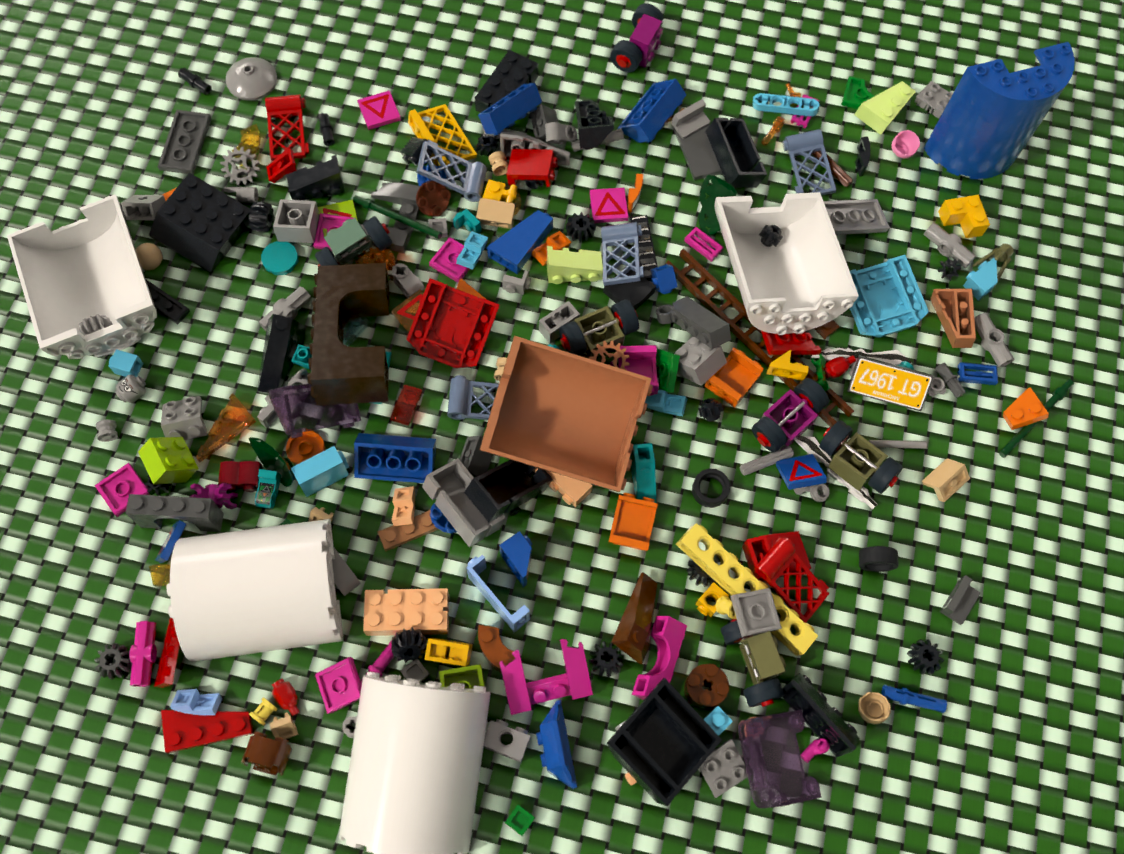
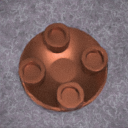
[416,180,451,217]

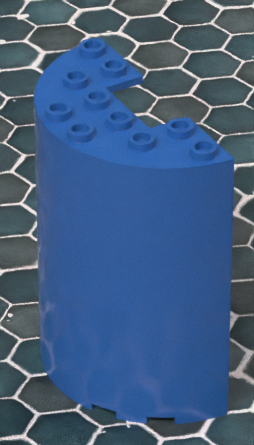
[924,42,1075,179]

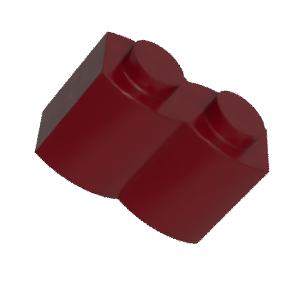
[218,461,263,492]

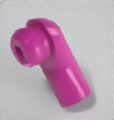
[800,738,830,763]

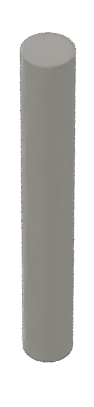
[869,440,927,449]

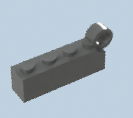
[656,296,731,349]

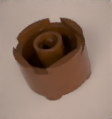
[684,664,729,710]
[241,731,292,776]

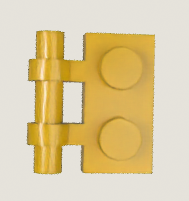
[482,180,517,203]

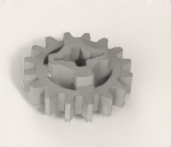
[220,147,260,186]

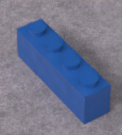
[478,83,542,135]

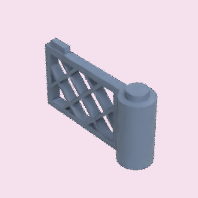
[782,129,836,196]
[416,140,487,202]
[601,222,644,286]
[447,375,499,420]

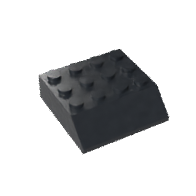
[149,172,250,273]
[607,678,722,806]

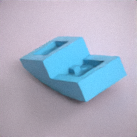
[456,231,488,270]
[645,390,687,416]

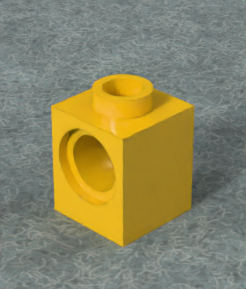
[696,582,729,617]

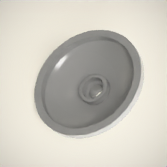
[226,57,277,101]

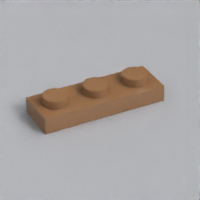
[378,510,439,551]

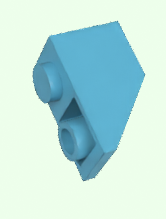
[963,258,998,301]

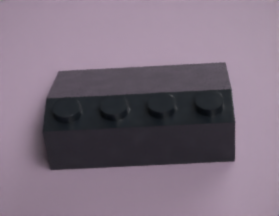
[782,673,860,757]

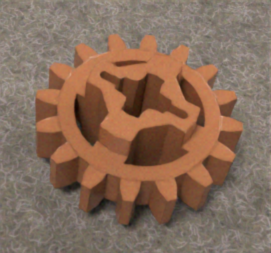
[589,340,630,370]

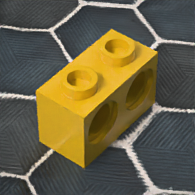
[424,638,473,667]

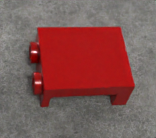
[506,149,558,187]

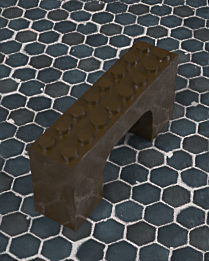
[308,263,390,405]

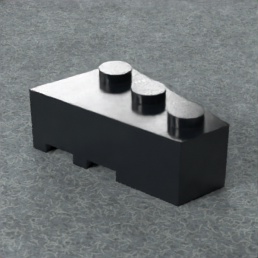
[286,155,345,201]

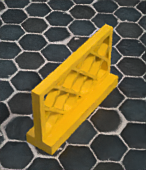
[408,104,477,166]

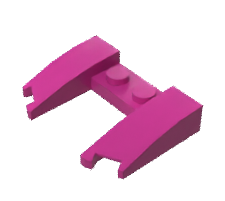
[500,639,593,715]

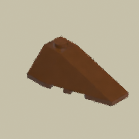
[611,572,658,664]

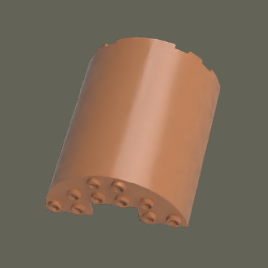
[480,336,653,492]

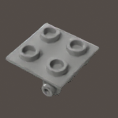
[914,81,953,119]
[698,739,750,798]

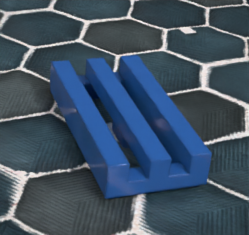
[958,362,998,385]

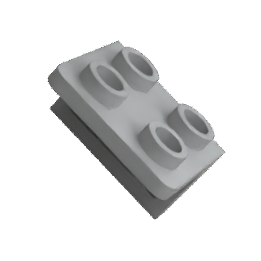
[161,396,207,440]

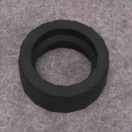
[692,468,730,508]
[859,546,899,572]

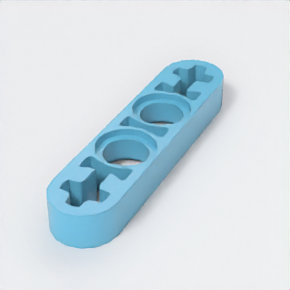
[753,93,819,116]

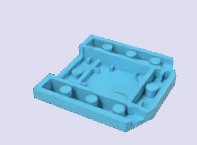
[850,255,929,337]

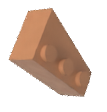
[930,289,976,348]

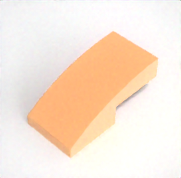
[392,486,415,526]

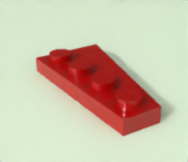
[154,618,180,688]
[161,710,253,754]

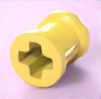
[715,596,736,619]
[249,697,278,726]

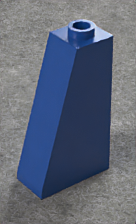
[487,210,553,274]

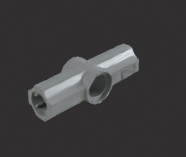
[923,223,976,268]
[259,286,312,331]
[974,312,1015,367]

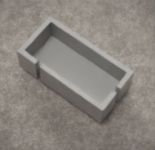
[422,458,506,547]

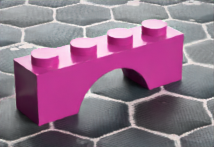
[632,616,687,700]

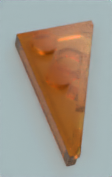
[196,393,256,462]

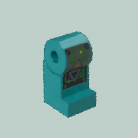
[255,469,282,509]

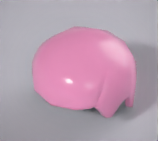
[891,130,920,159]

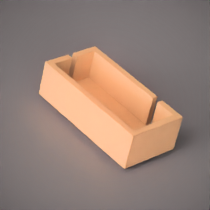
[363,588,449,636]

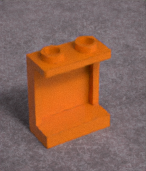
[705,347,764,408]
[608,493,658,551]

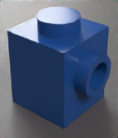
[650,264,678,294]

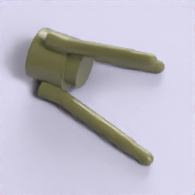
[972,244,1014,287]

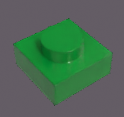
[505,805,535,836]

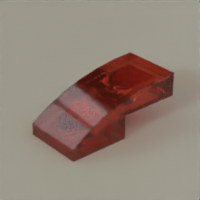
[390,385,423,426]

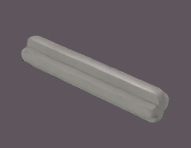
[740,446,794,476]

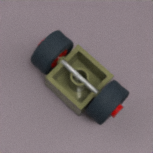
[559,300,639,358]
[819,420,903,494]
[721,619,786,707]

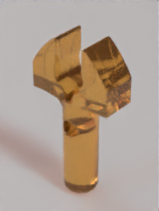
[761,116,785,146]

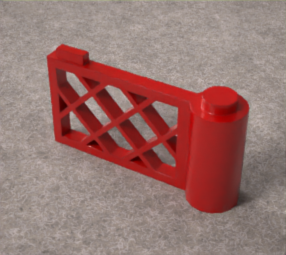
[265,94,309,161]
[754,538,829,623]

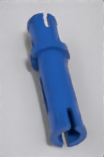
[881,685,947,713]

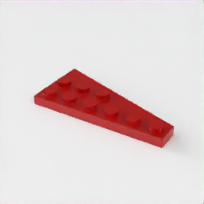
[761,330,822,355]

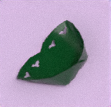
[699,175,738,235]
[248,437,295,487]

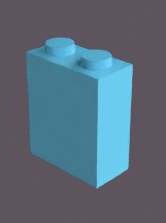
[291,446,349,497]

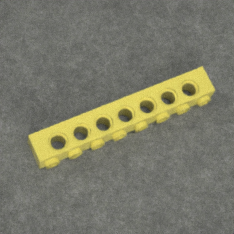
[676,523,818,656]

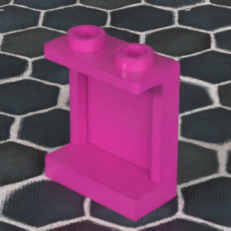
[618,345,659,396]

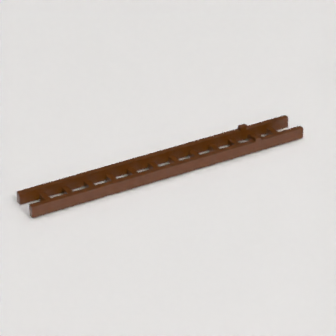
[665,248,854,428]

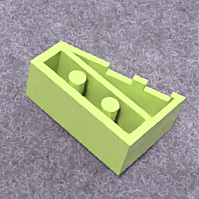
[854,81,916,135]
[547,246,603,284]

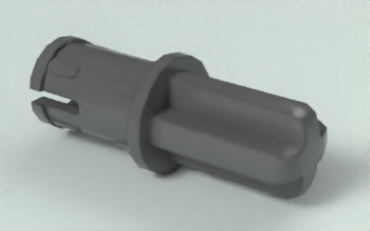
[935,363,965,398]

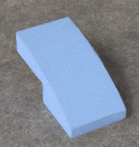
[170,689,222,716]

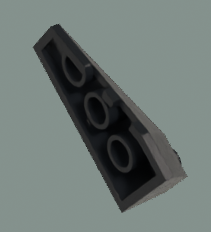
[575,100,614,150]
[257,314,306,394]

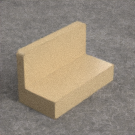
[476,198,515,229]
[922,459,970,502]

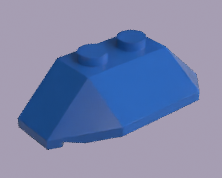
[536,700,577,789]

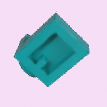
[453,208,482,234]

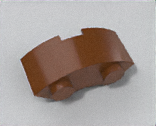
[478,625,515,673]

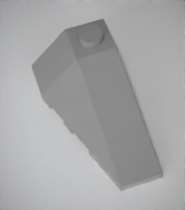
[500,130,570,166]

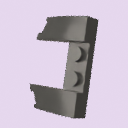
[360,183,420,254]

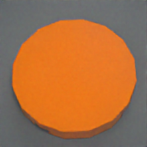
[286,430,326,465]

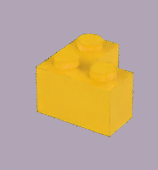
[938,195,990,238]

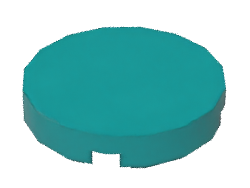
[261,241,298,275]

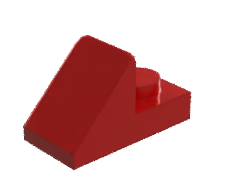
[266,149,296,183]

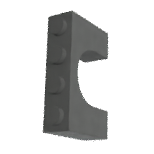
[125,494,224,532]

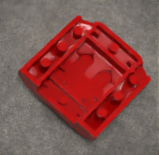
[406,278,500,368]

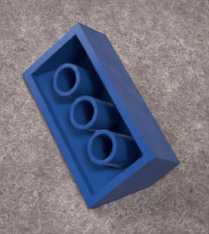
[617,79,686,143]
[354,433,436,483]

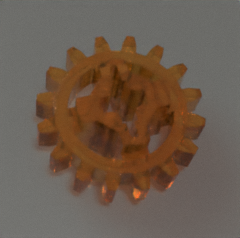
[355,247,396,275]

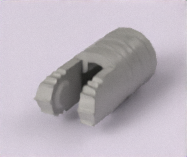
[224,187,258,203]

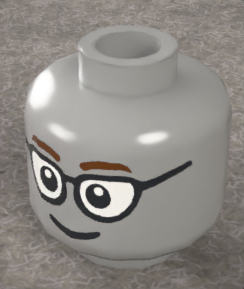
[115,375,146,403]

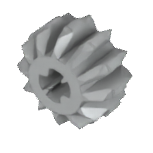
[79,314,113,336]

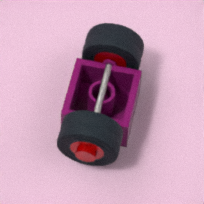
[610,3,664,72]
[752,378,829,452]

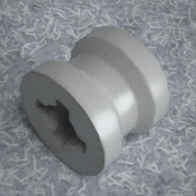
[96,419,118,442]

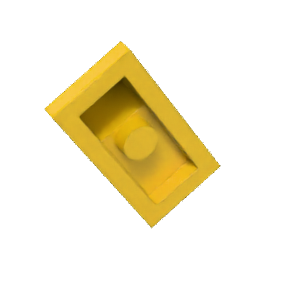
[767,350,809,381]

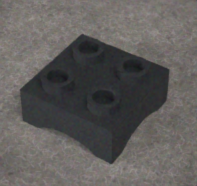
[603,266,656,310]

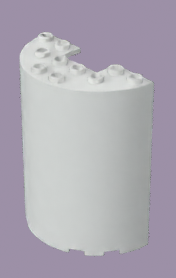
[715,192,859,335]
[7,194,157,359]
[167,519,344,662]
[339,672,491,854]

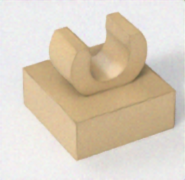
[309,507,334,521]
[269,713,298,739]

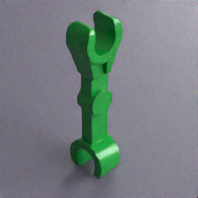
[811,354,830,391]

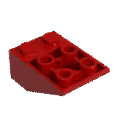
[742,531,812,581]

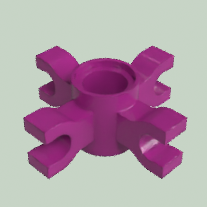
[189,483,238,509]

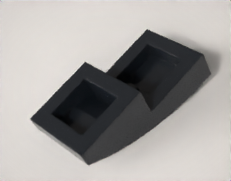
[855,136,871,177]

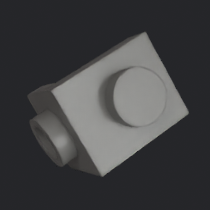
[502,271,531,295]

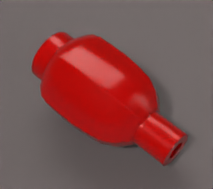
[824,355,856,379]
[272,678,300,717]

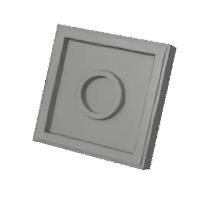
[730,588,782,637]

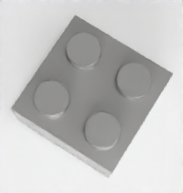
[273,199,320,243]
[675,337,727,386]

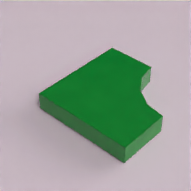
[841,76,874,109]
[656,348,680,393]

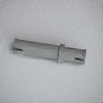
[571,128,624,152]

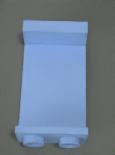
[466,555,530,632]

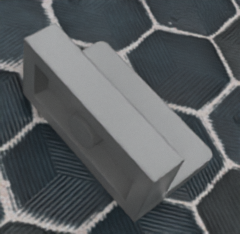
[671,99,710,139]

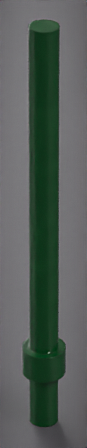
[353,195,442,239]
[999,379,1074,458]

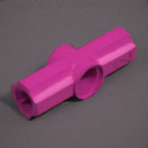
[129,621,157,687]

